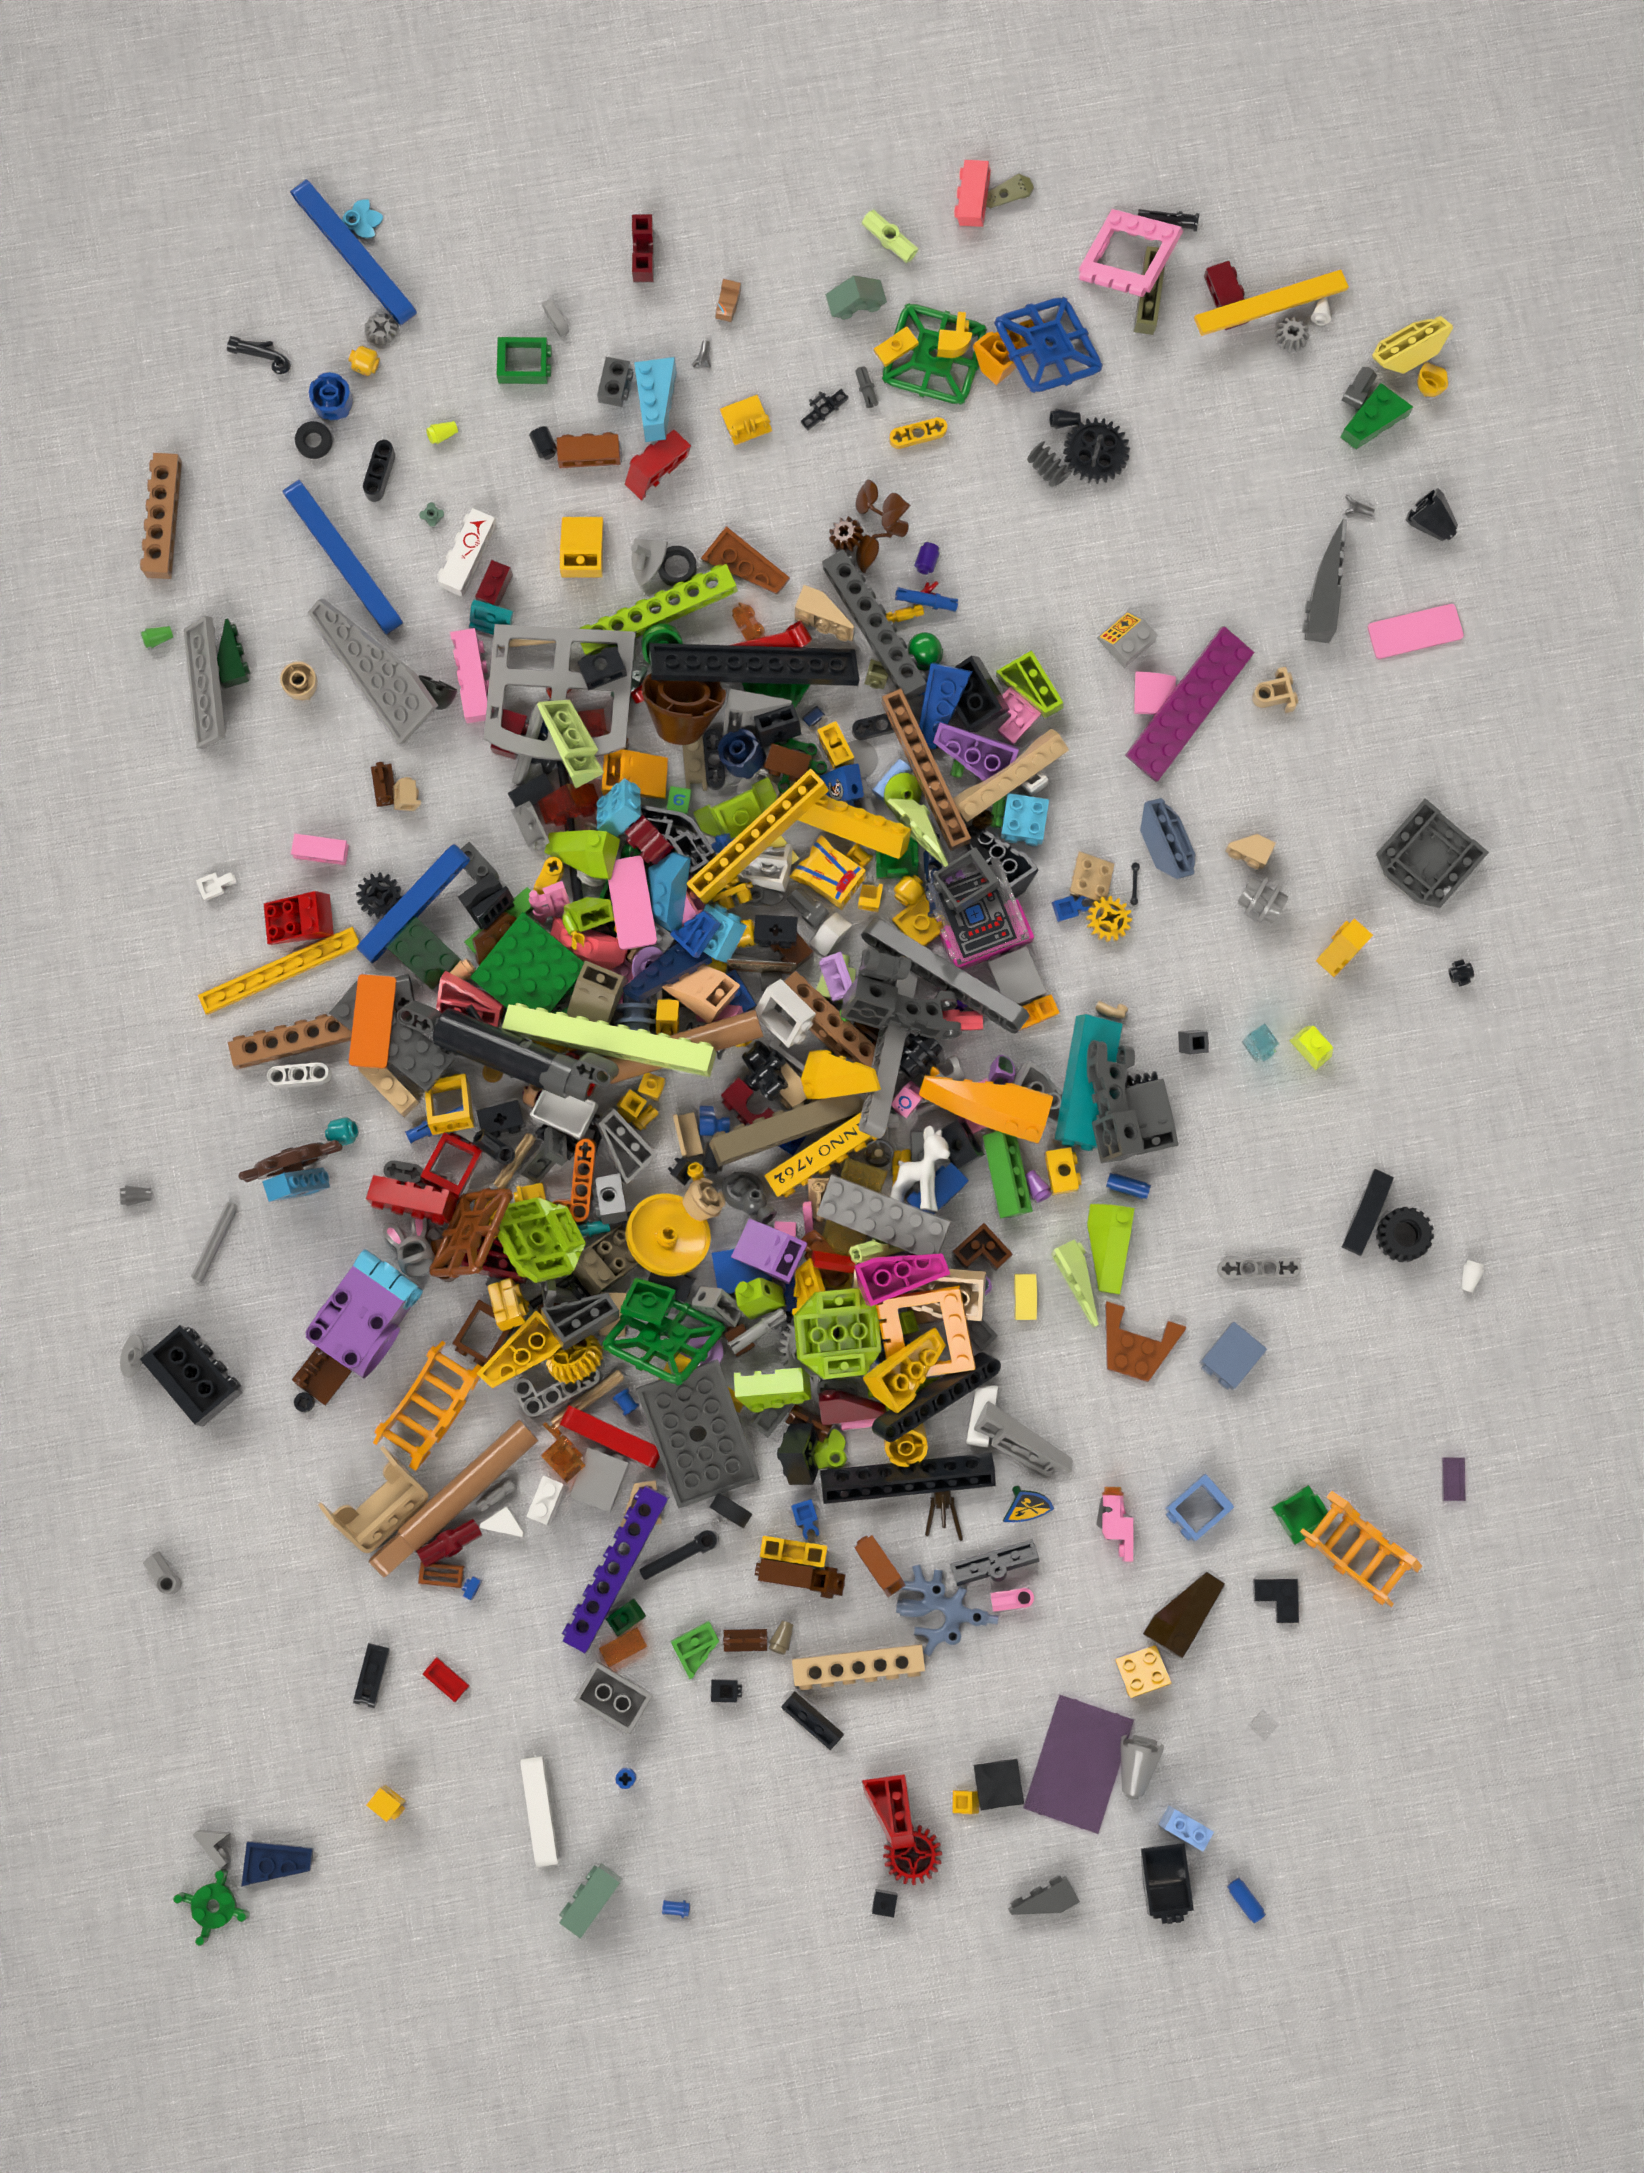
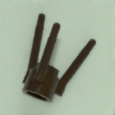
[925,1491,963,1541]

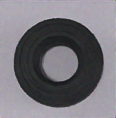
[295,421,332,459]

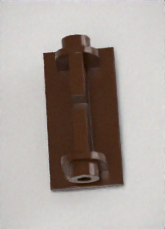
[371,762,395,807]
[785,1404,833,1443]
[723,1629,767,1652]

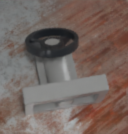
[864,1114,899,1168]
[541,1277,591,1307]

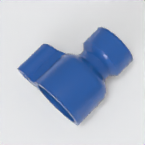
[699,1106,730,1136]

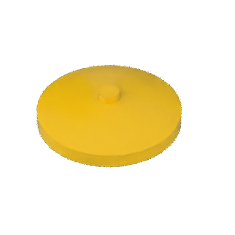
[625,1193,711,1277]

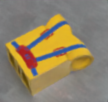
[789,835,866,910]

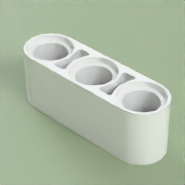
[267,1063,332,1088]
[966,1384,998,1448]

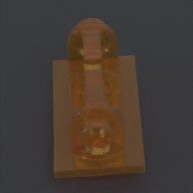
[732,602,765,641]

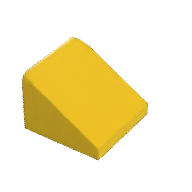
[952,1790,979,1814]

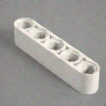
[521,1756,559,1868]

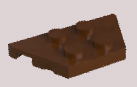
[472,912,517,966]

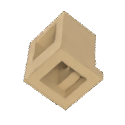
[393,777,421,811]

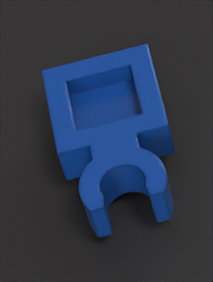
[1051,896,1091,922]
[791,1499,819,1540]

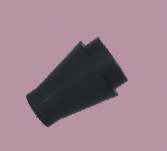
[1049,408,1081,429]

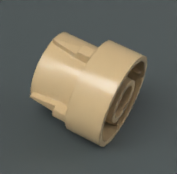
[280,662,318,700]

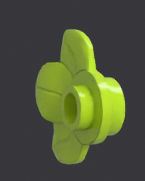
[813,1429,847,1469]

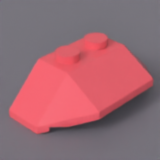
[550,917,628,970]

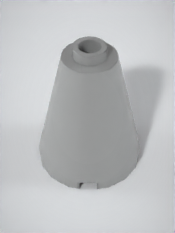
[1120,1735,1164,1799]

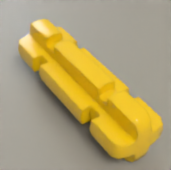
[885,604,924,623]

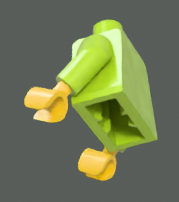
[562,897,617,950]

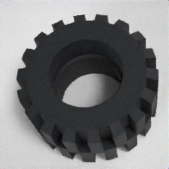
[1376,1207,1434,1262]

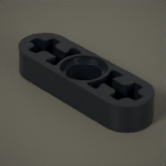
[852,713,895,740]
[703,729,725,790]

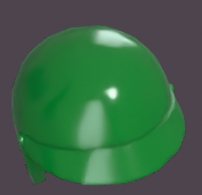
[908,632,943,671]

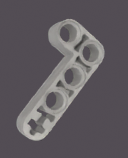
[513,1369,601,1418]

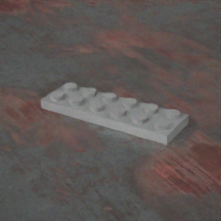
[184,616,226,749]
[817,1175,952,1255]

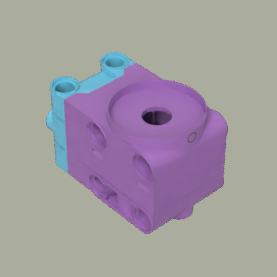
[306,1249,423,1378]

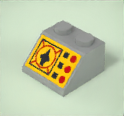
[1097,611,1158,668]

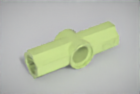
[862,209,918,263]
[849,1238,904,1264]

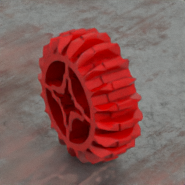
[883,1824,942,1885]

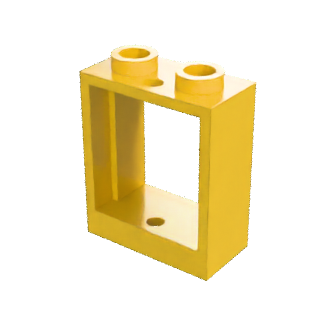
[425,1074,474,1135]

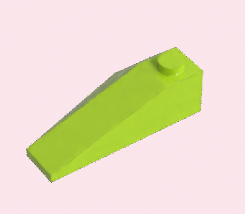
[1087,1204,1135,1295]

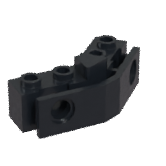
[628,805,716,878]

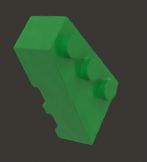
[1340,383,1413,450]

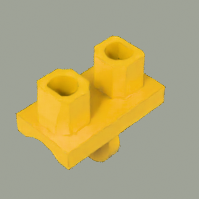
[712,877,753,910]

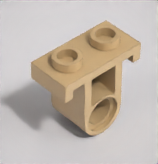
[1252,667,1298,713]

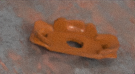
[801,1230,850,1286]

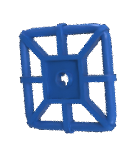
[994,297,1103,393]

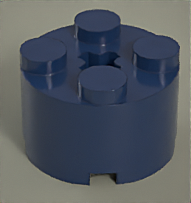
[718,729,766,779]

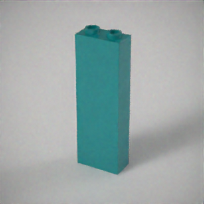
[1054,1014,1123,1151]

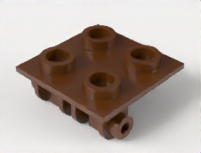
[292,1347,352,1406]

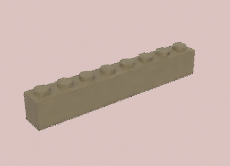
[709,1094,864,1167]

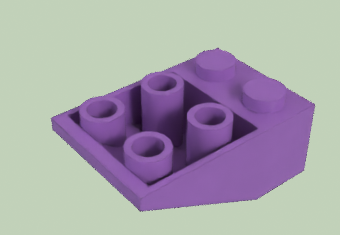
[731,1218,808,1284]

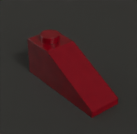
[818,1389,886,1425]

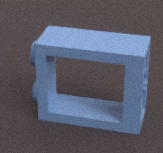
[1165,1474,1234,1541]

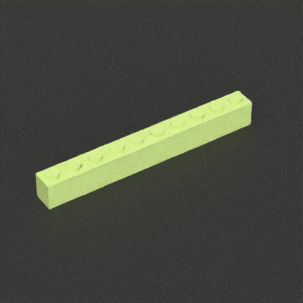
[502,1003,716,1077]

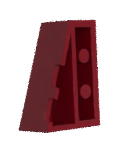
[460,1235,527,1284]

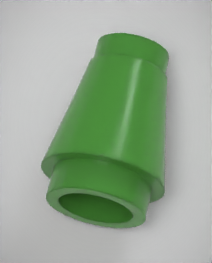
[141,626,173,649]

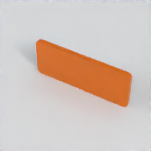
[349,974,397,1069]

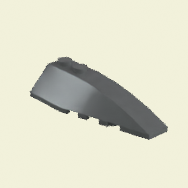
[1302,519,1347,643]

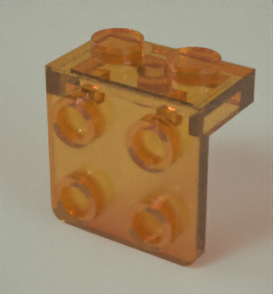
[540,1422,586,1483]

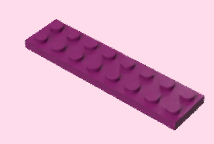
[1125,626,1255,782]

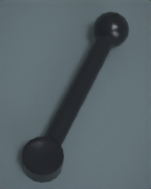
[1130,862,1140,905]

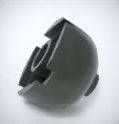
[419,675,457,712]

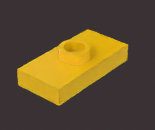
[873,327,919,367]

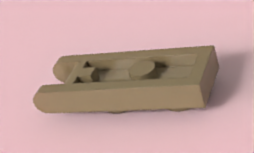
[682,736,707,791]

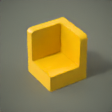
[858,884,883,912]

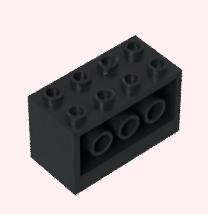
[140,1325,243,1427]

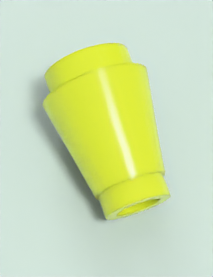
[426,421,458,444]

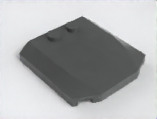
[1376,798,1489,908]

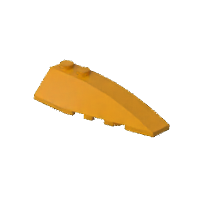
[918,1076,1053,1144]

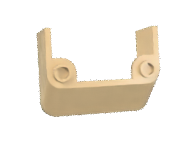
[318,1446,428,1553]

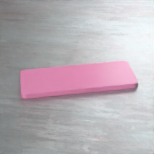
[1368,604,1464,659]
[608,856,657,950]

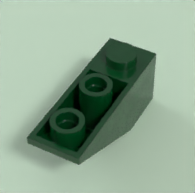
[217,618,251,689]

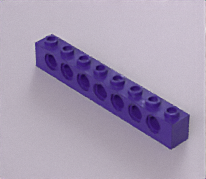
[562,1485,670,1653]

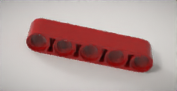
[559,1405,660,1469]

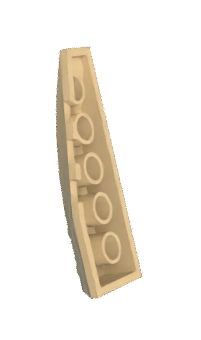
[854,1269,986,1321]

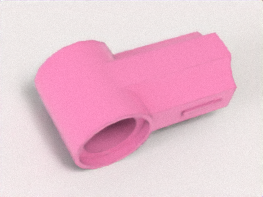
[991,1588,1034,1612]

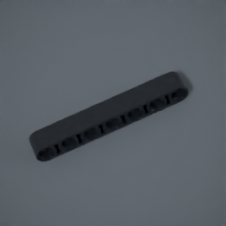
[872,1352,1001,1442]

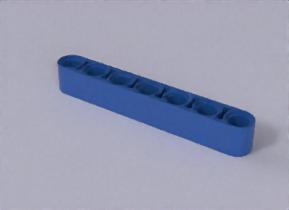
[357,844,470,963]

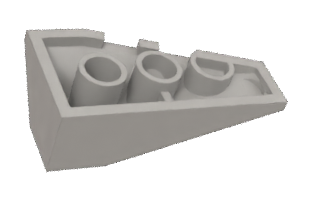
[1013,1061,1063,1130]

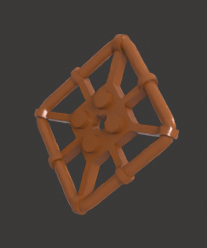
[429,1188,513,1278]

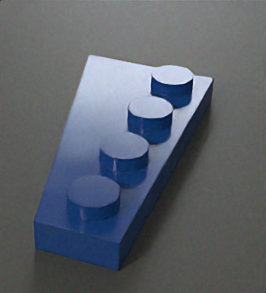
[919,663,973,749]

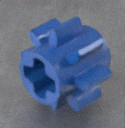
[711,833,736,853]

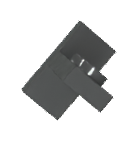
[520,1126,567,1183]

